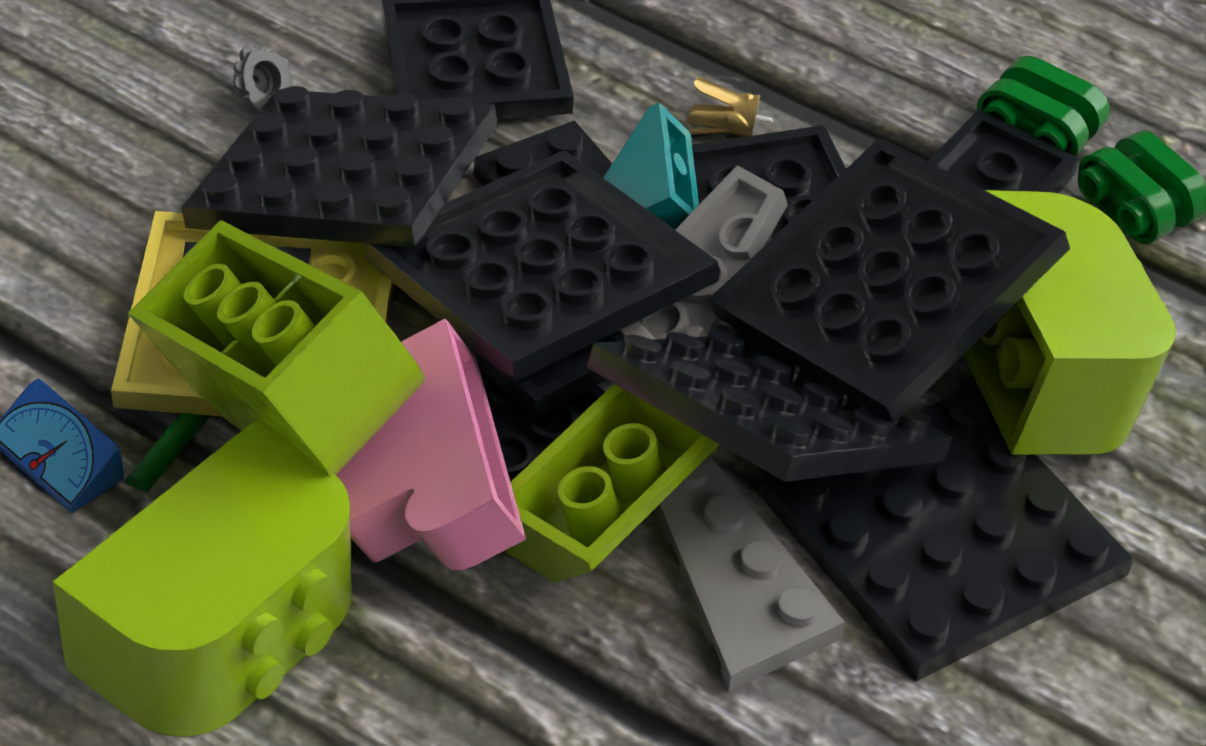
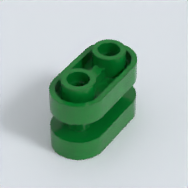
[977,56,1110,156]
[1077,130,1206,244]

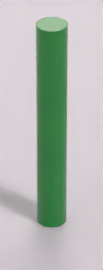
[125,413,210,492]

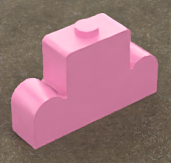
[336,319,526,570]

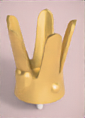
[687,77,773,137]

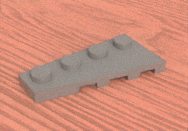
[639,165,788,339]
[654,455,845,692]

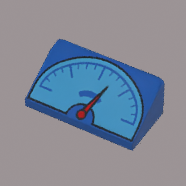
[0,378,124,514]

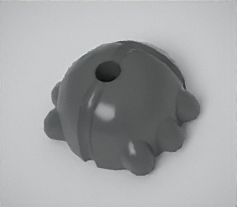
[232,47,293,113]

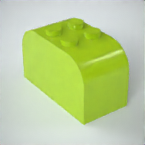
[963,190,1176,455]
[128,220,425,476]
[53,419,352,737]

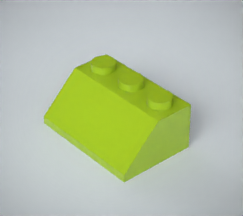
[506,383,720,583]

